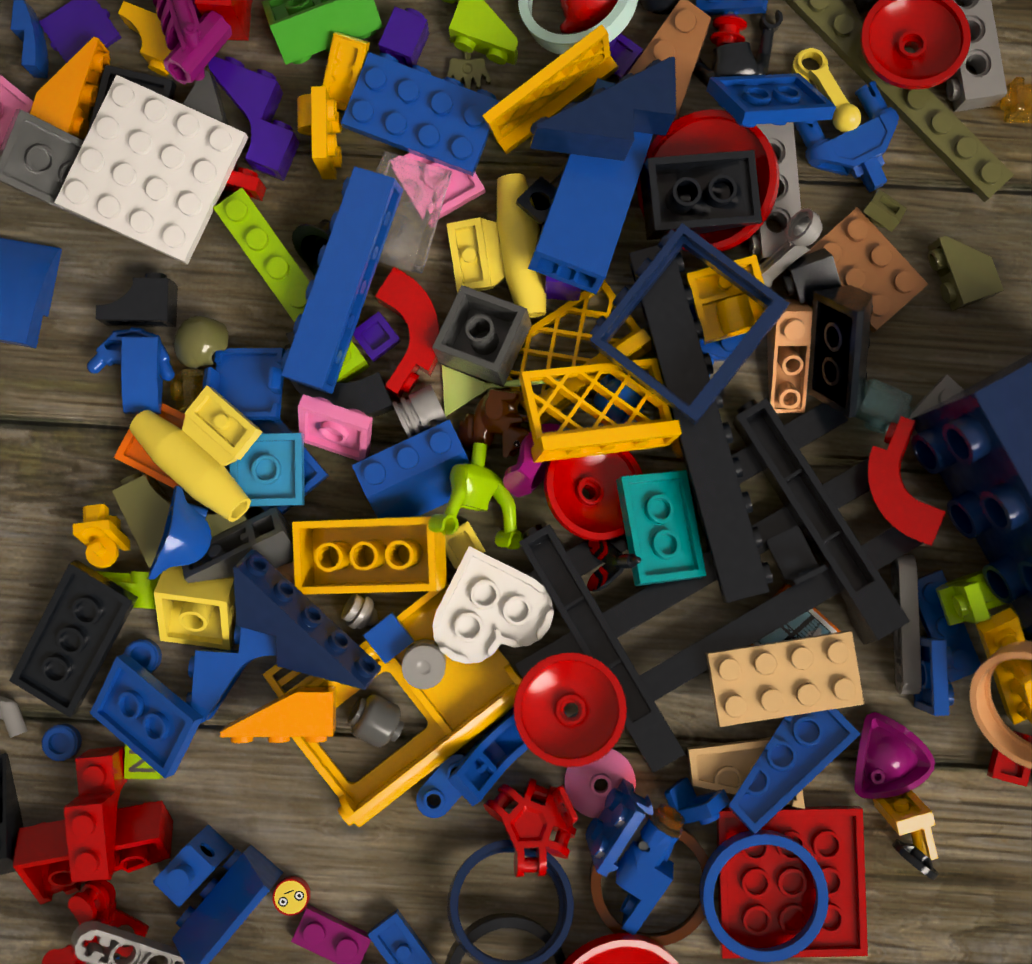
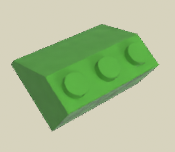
[262,0,383,65]

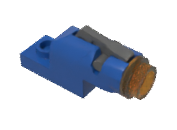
[616,804,685,935]

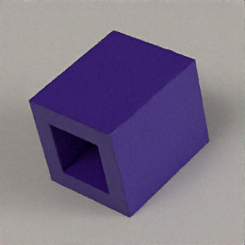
[378,7,429,67]

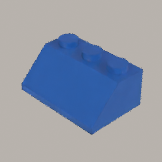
[351,419,470,518]
[172,845,283,964]

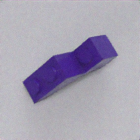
[208,56,300,181]

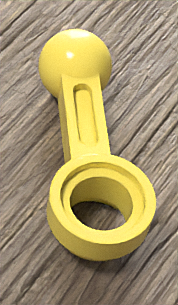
[791,48,861,133]

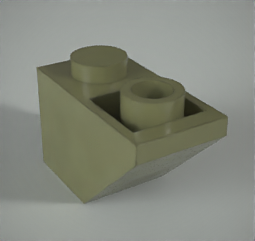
[928,236,1004,311]

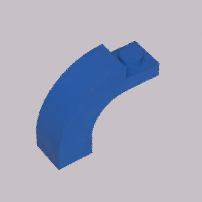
[448,708,566,806]

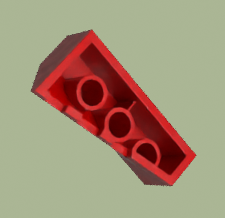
[13,800,173,905]

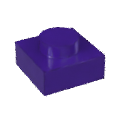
[609,33,643,79]
[353,311,401,362]

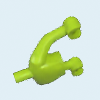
[428,443,524,550]

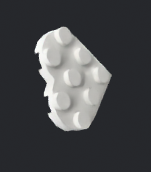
[432,546,554,664]

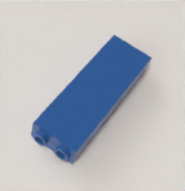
[528,78,653,295]

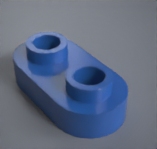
[416,752,465,818]

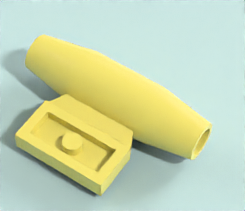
[446,173,547,318]
[130,385,263,522]

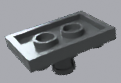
[0,109,95,224]

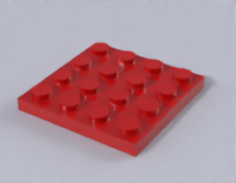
[717,806,868,959]

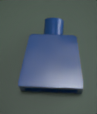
[153,824,234,907]

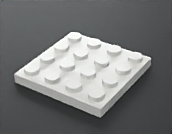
[54,75,248,265]

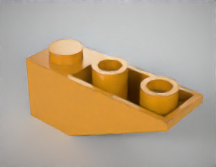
[30,37,110,139]
[220,686,336,743]

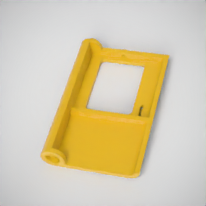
[291,583,522,827]

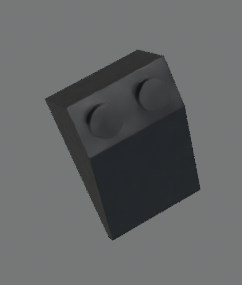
[640,150,762,240]

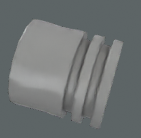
[392,384,447,438]
[401,639,446,689]

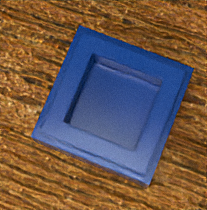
[363,612,414,664]

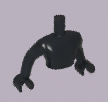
[693,10,783,87]

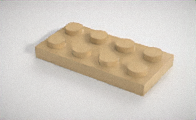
[706,631,864,727]

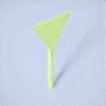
[442,365,559,417]

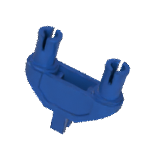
[793,81,899,193]

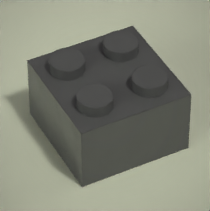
[432,285,532,387]

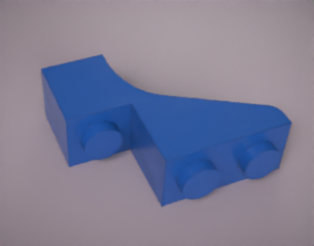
[186,625,277,724]

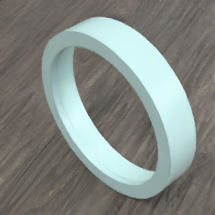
[518,0,638,55]

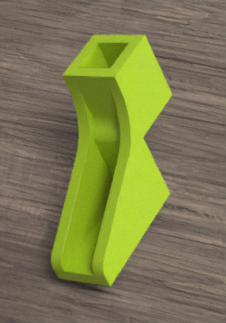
[442,0,518,65]

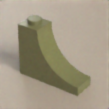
[112,473,252,568]

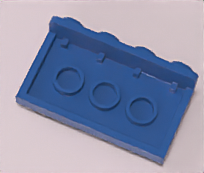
[341,52,500,176]

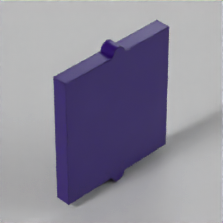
[39,0,122,63]

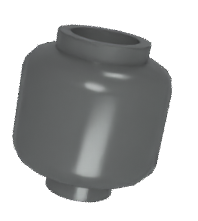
[348,694,404,748]

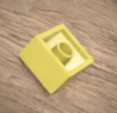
[154,566,236,650]

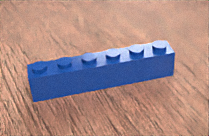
[281,166,403,394]

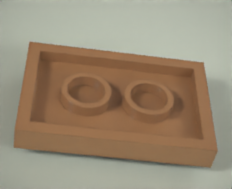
[804,207,928,333]

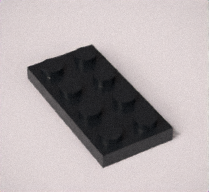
[9,560,138,718]

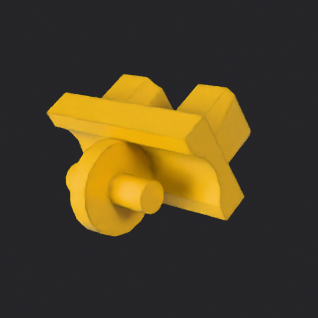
[73,504,130,569]

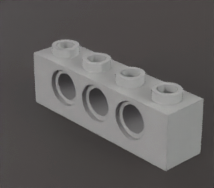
[946,0,1008,112]
[749,122,805,266]

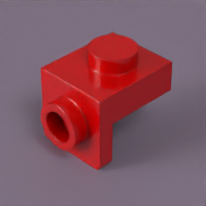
[987,730,1032,787]

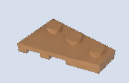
[628,0,711,122]

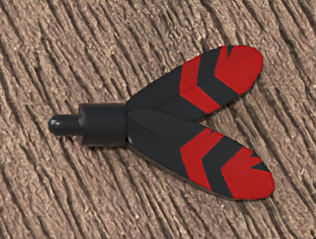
[587,540,641,592]

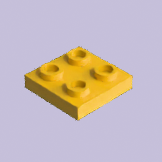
[297,86,342,179]
[686,255,766,344]

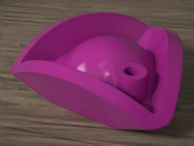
[503,423,561,498]
[854,712,935,799]

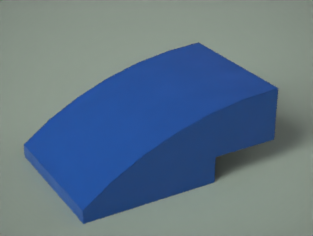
[0,238,62,349]

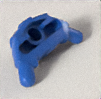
[87,327,175,381]

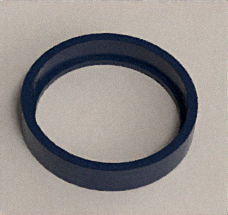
[447,840,574,964]

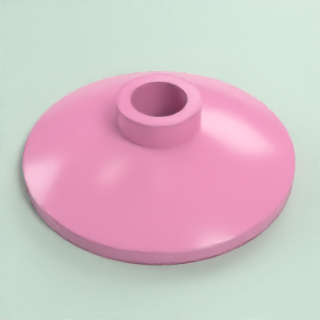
[564,749,636,818]

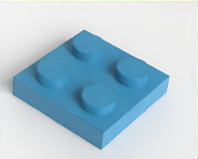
[230,433,305,507]

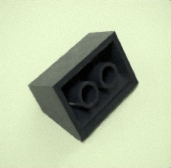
[807,285,873,418]

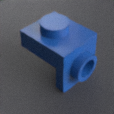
[664,778,730,826]

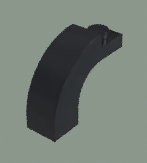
[285,331,395,418]

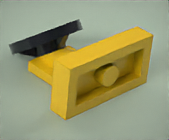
[873,790,939,880]

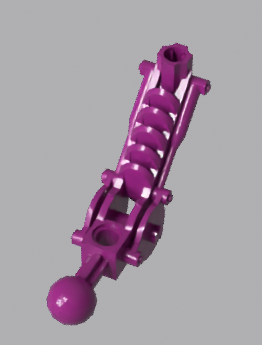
[153,0,232,85]

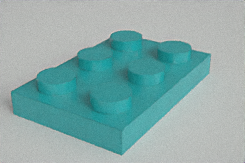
[616,470,707,586]

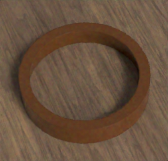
[589,821,709,946]

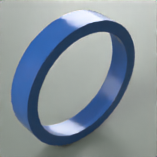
[699,829,829,962]

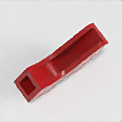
[64,746,128,882]

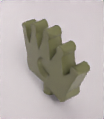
[446,52,491,90]

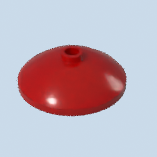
[860,0,971,90]
[544,451,643,541]
[514,653,627,767]

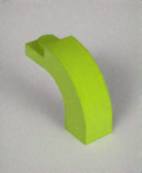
[936,570,1006,626]

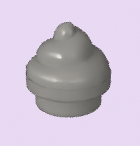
[341,593,379,629]

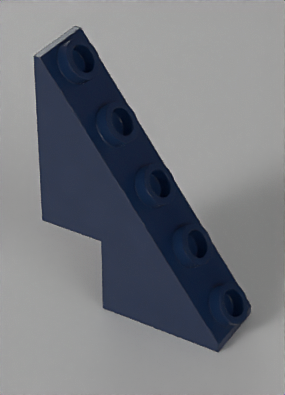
[530,57,676,161]
[233,549,381,690]

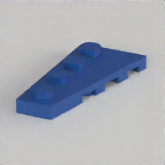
[728,709,861,835]

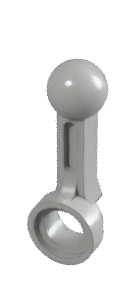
[759,208,823,288]

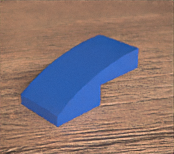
[11,0,49,79]
[121,337,163,414]

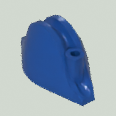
[147,485,212,580]

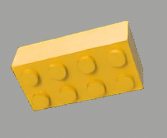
[292,516,447,594]

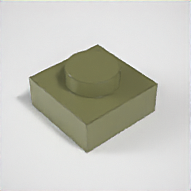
[863,188,907,232]

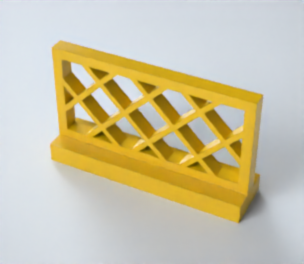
[482,24,618,155]
[507,280,652,425]
[519,358,682,463]

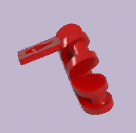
[483,778,578,877]
[42,880,149,964]

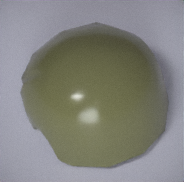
[173,316,228,369]

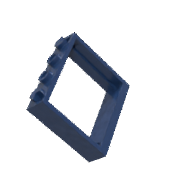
[590,223,790,425]

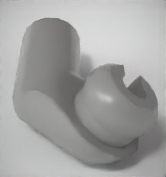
[0,696,28,738]

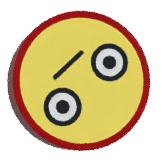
[273,876,311,916]

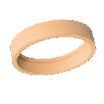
[970,641,1032,769]

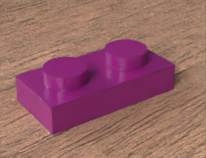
[291,905,371,964]

